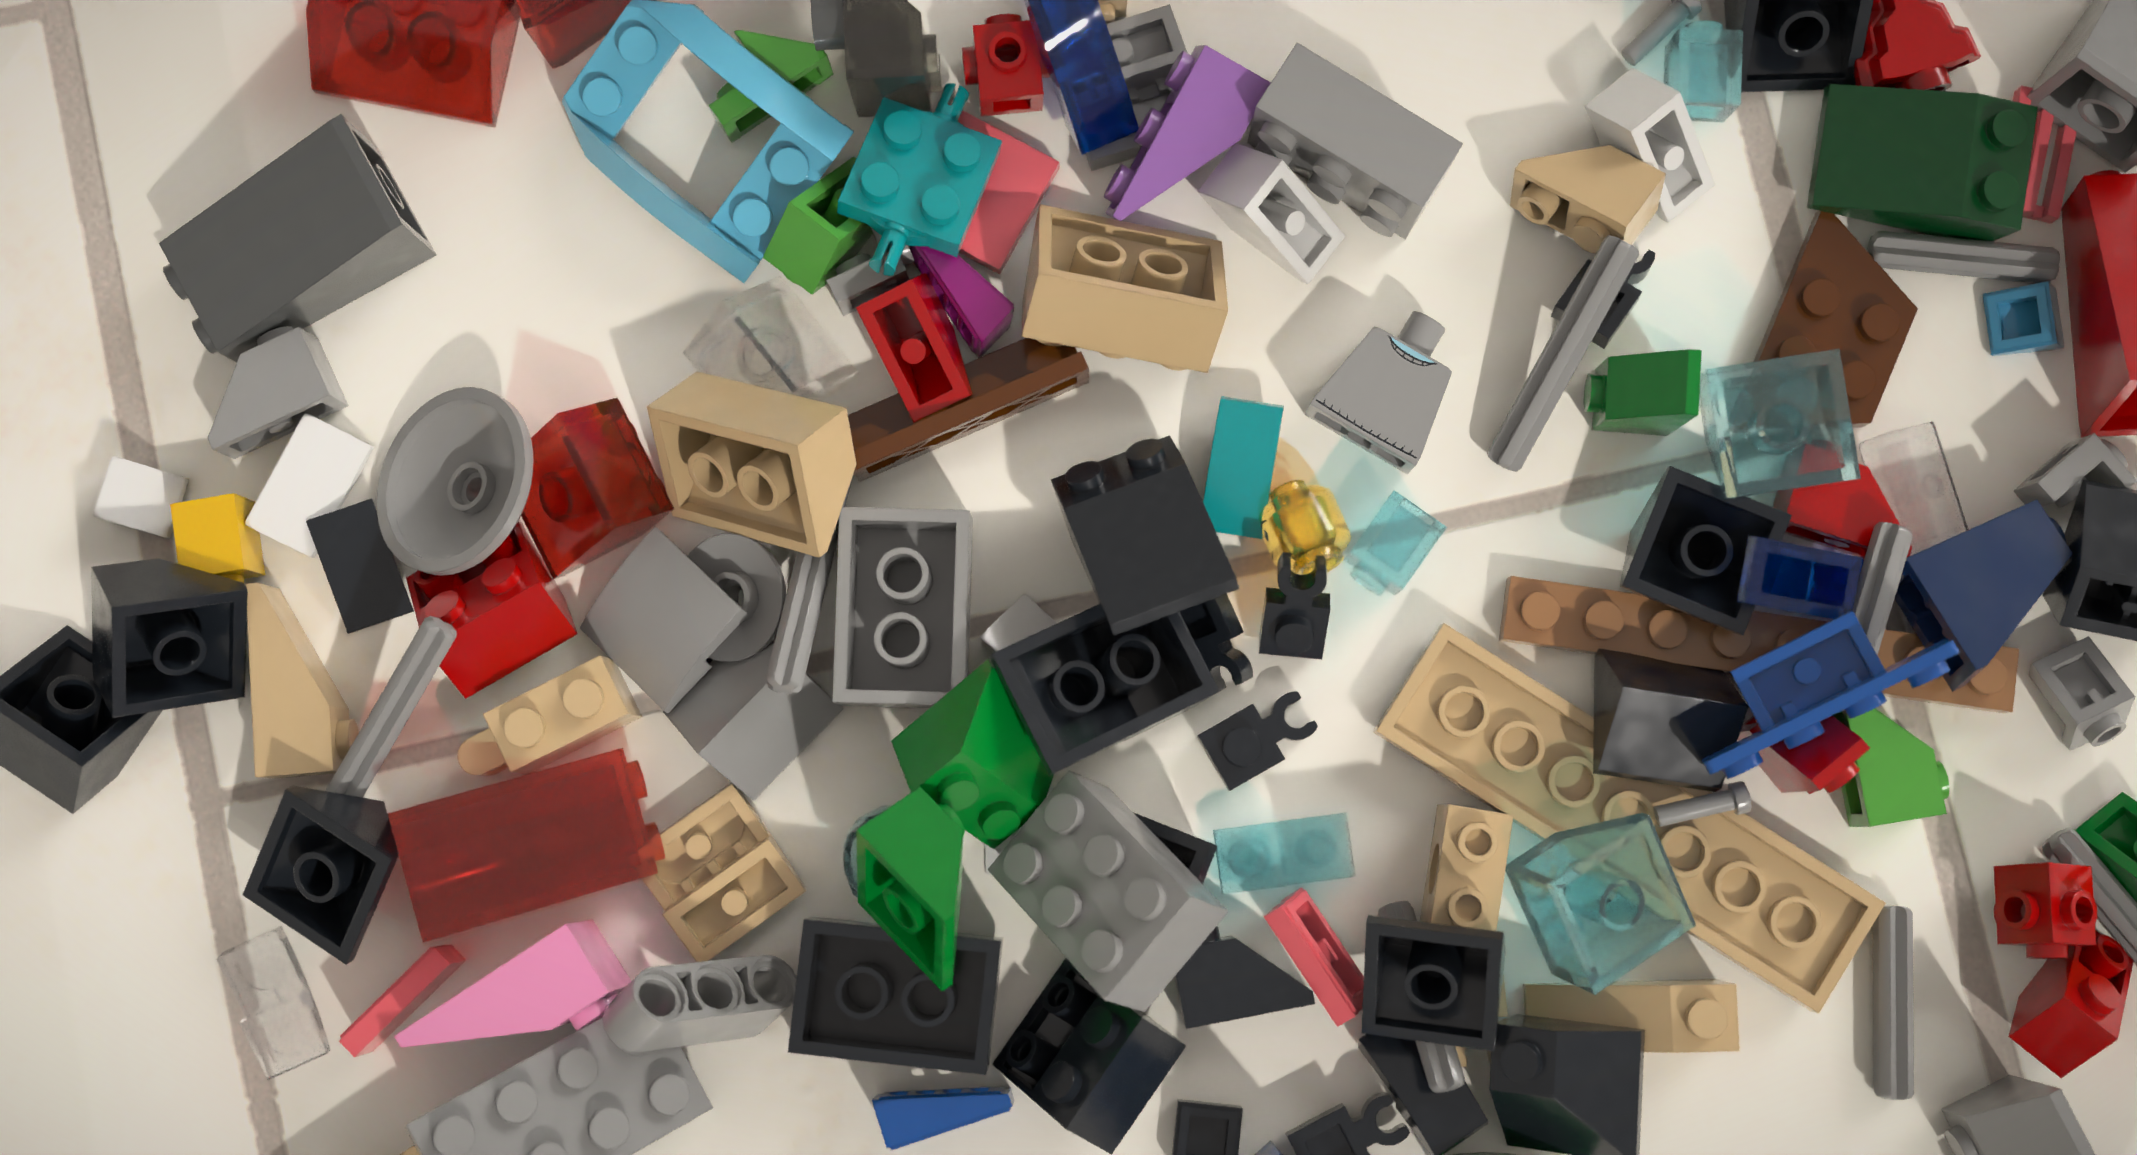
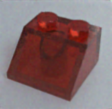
[521,397,674,580]

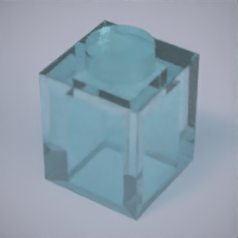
[1663,21,1743,123]
[1343,490,1447,596]

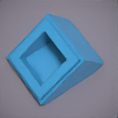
[1982,281,2064,356]

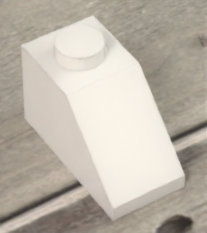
[1584,68,1716,223]
[1197,143,1345,284]

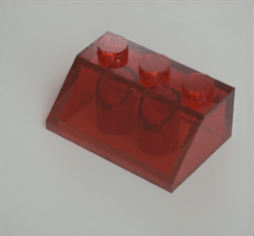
[306,0,522,128]

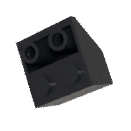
[2043,479,2137,641]
[992,958,1186,1155]

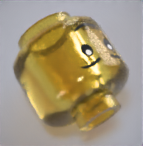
[1259,480,1351,575]

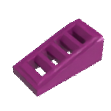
[910,246,1015,358]

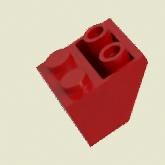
[406,519,578,699]

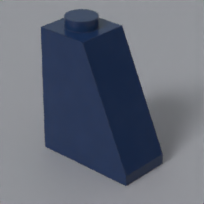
[1894,499,2073,692]

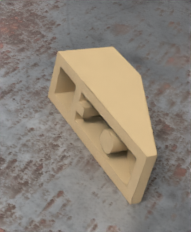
[245,583,359,779]
[1523,979,1740,1053]

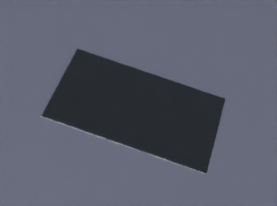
[306,499,414,634]

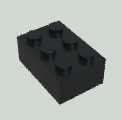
[788,916,1004,1075]

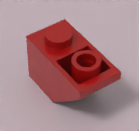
[1738,716,1871,794]
[2008,930,2134,1078]

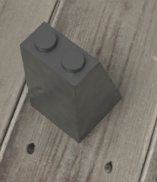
[159,114,437,363]

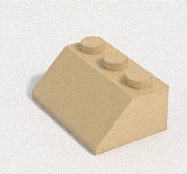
[1021,204,1228,373]
[647,371,856,558]

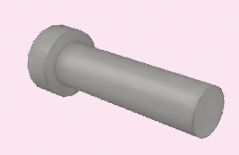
[1621,0,1702,66]
[1654,781,1752,827]

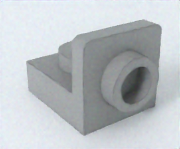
[826,227,914,316]
[2013,433,2137,508]
[2028,636,2135,750]

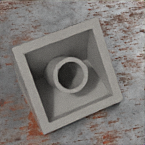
[663,640,843,800]

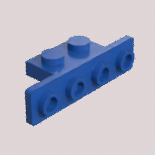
[1701,611,1959,779]

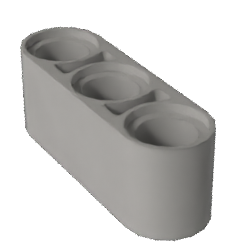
[603,955,797,1052]

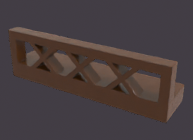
[848,338,1089,482]

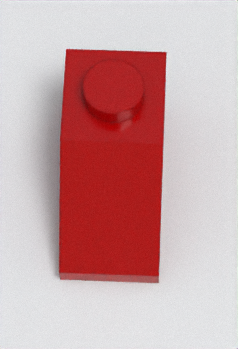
[856,272,972,422]
[1772,443,1912,559]

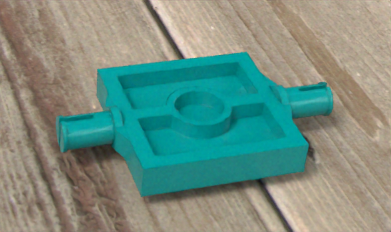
[837,83,1002,276]

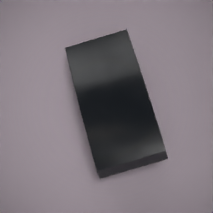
[1358,1034,1488,1155]

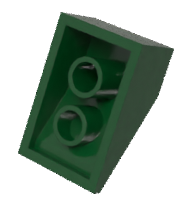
[1807,84,2038,241]

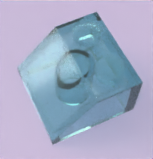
[1699,349,1861,499]
[1505,813,1696,995]

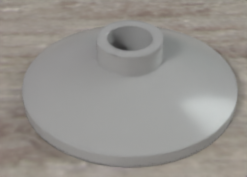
[688,534,786,662]

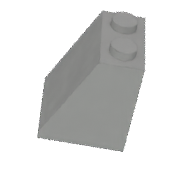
[2027,0,2137,173]

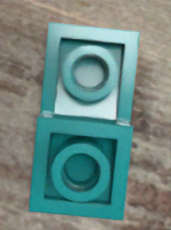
[1203,396,1284,539]

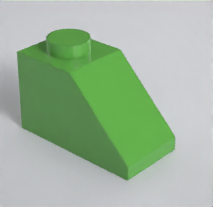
[763,156,873,295]
[1832,708,1949,827]

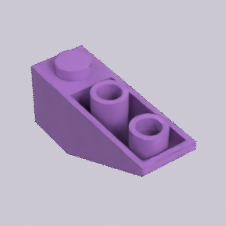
[1103,45,1271,221]

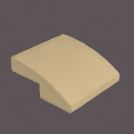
[627,782,806,962]

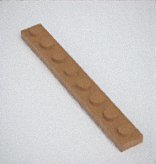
[1499,576,2019,713]

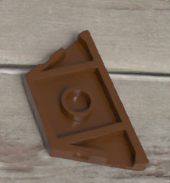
[1725,211,1918,434]

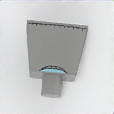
[1304,311,1452,475]

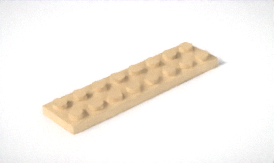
[1373,623,1886,1014]

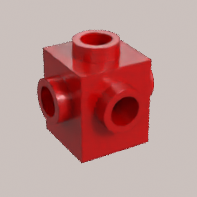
[962,14,1053,116]
[1993,862,2097,959]

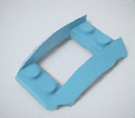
[562,0,854,283]

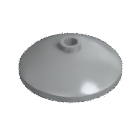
[377,387,533,575]

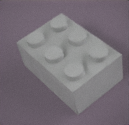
[1247,42,1464,240]
[832,507,973,708]
[987,770,1229,1012]

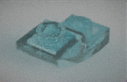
[1213,812,1356,894]

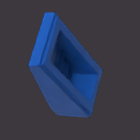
[872,1086,1015,1151]

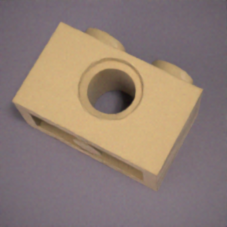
[1419,804,1514,931]

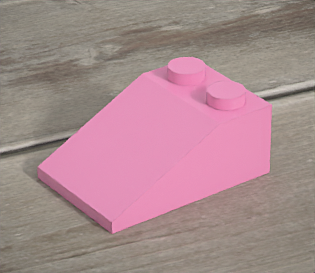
[394,919,631,1048]

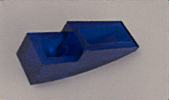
[1024,0,1139,155]
[1737,536,1864,621]

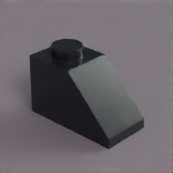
[1175,926,1315,1029]

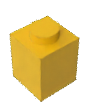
[170,493,265,584]

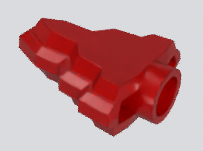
[1854,0,1981,91]

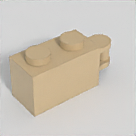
[457,655,642,776]

